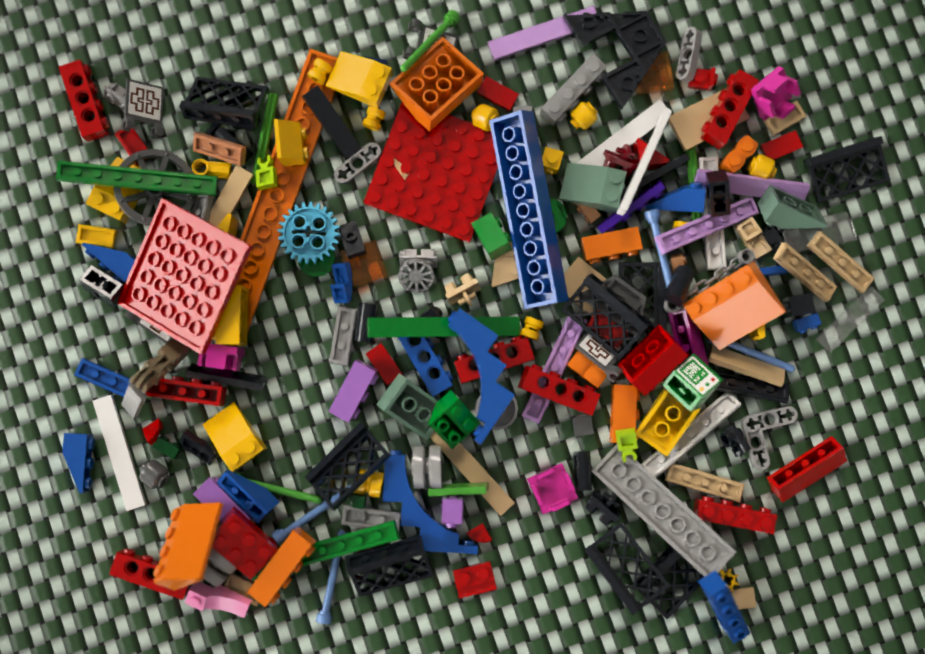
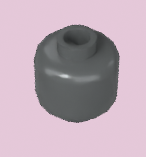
[139,460,169,489]

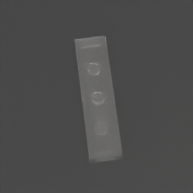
[816,286,885,353]

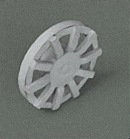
[398,258,434,293]

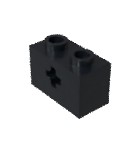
[705,170,731,217]
[79,265,124,309]
[779,293,816,319]

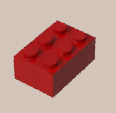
[617,324,688,396]
[212,506,278,580]

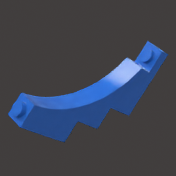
[447,309,515,444]
[383,450,478,554]

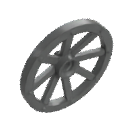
[114,149,196,226]

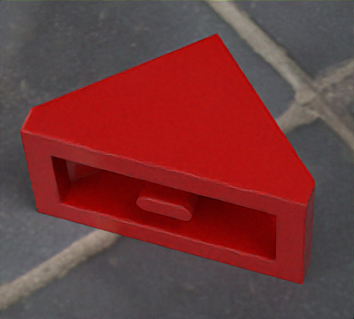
[632,138,669,171]

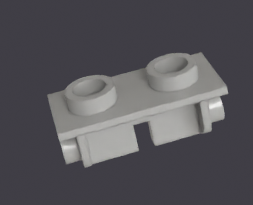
[104,83,126,112]
[399,249,438,269]

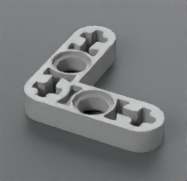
[741,406,798,470]

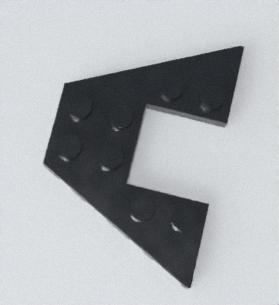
[562,11,667,110]

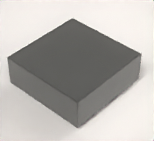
[572,415,594,437]

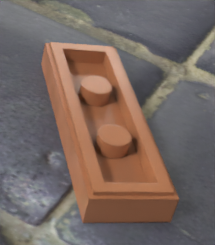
[193,132,246,166]

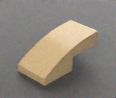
[736,217,772,261]

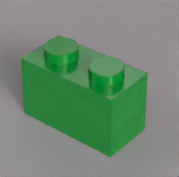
[471,212,512,260]

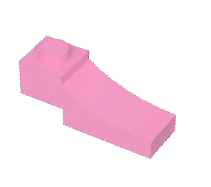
[185,581,252,618]

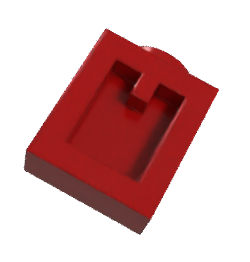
[687,67,718,91]

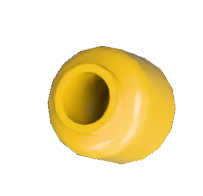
[570,102,598,130]
[471,104,500,132]
[746,154,777,179]

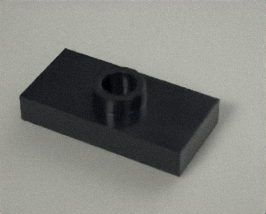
[339,220,367,260]
[179,429,218,465]

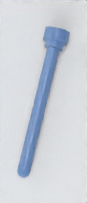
[644,209,672,287]
[707,338,795,372]
[271,485,351,546]
[316,530,345,625]

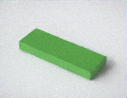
[428,482,489,496]

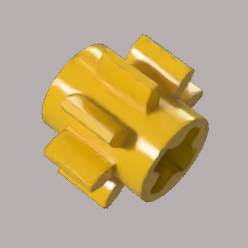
[719,569,739,592]

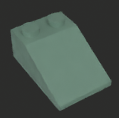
[559,163,627,213]
[757,185,827,229]
[376,373,438,440]

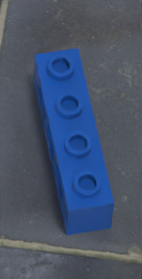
[398,337,454,397]
[699,571,751,644]

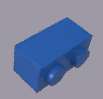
[792,313,822,334]

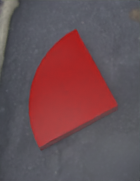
[142,418,163,445]
[466,523,492,543]

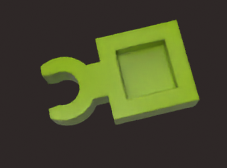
[256,155,277,191]
[615,428,638,462]

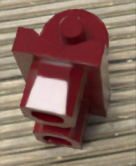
[603,144,638,178]

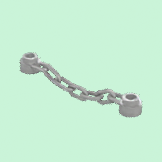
[664,249,755,313]

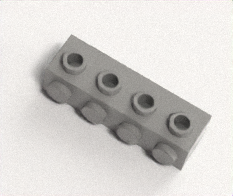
[540,54,607,126]

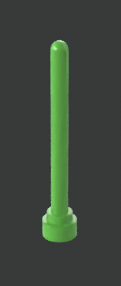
[400,10,461,72]
[234,471,322,504]

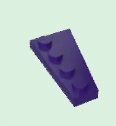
[597,179,665,233]

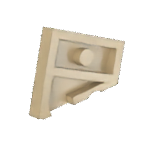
[491,242,519,288]

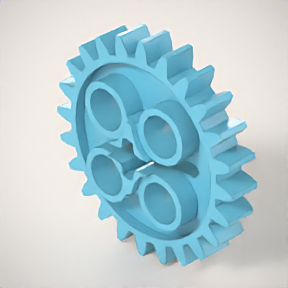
[278,202,341,264]

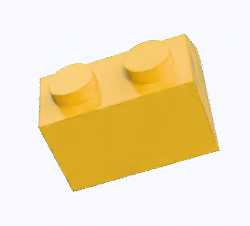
[274,119,309,166]

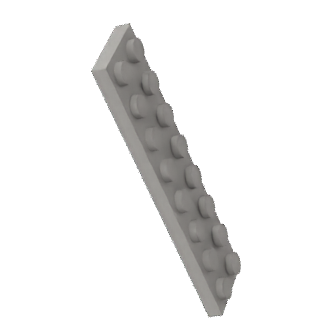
[591,444,736,577]

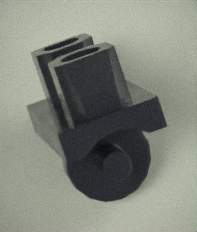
[585,489,621,526]

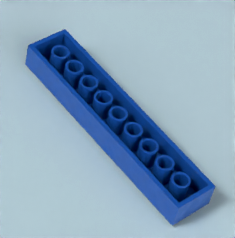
[489,110,569,309]

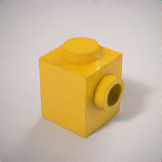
[542,147,564,175]

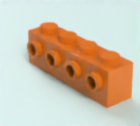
[247,526,317,607]

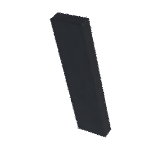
[302,85,362,160]
[621,154,690,201]
[186,363,267,391]
[713,370,789,404]

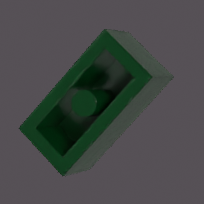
[153,436,182,459]
[350,494,367,509]

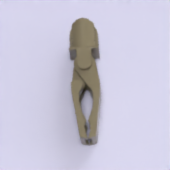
[129,338,193,393]

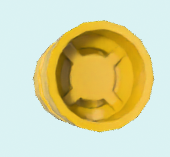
[354,469,384,498]

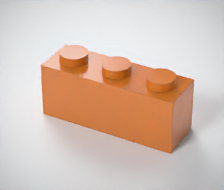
[580,226,643,265]
[609,384,640,443]

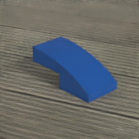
[330,262,352,304]

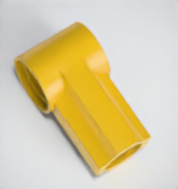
[192,159,232,180]

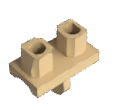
[444,273,481,307]

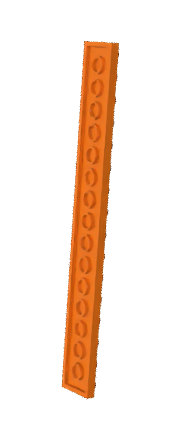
[233,48,338,335]

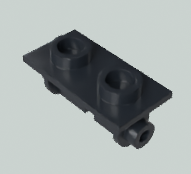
[762,226,796,254]

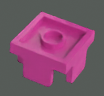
[751,66,801,120]
[198,344,245,372]
[527,463,578,514]

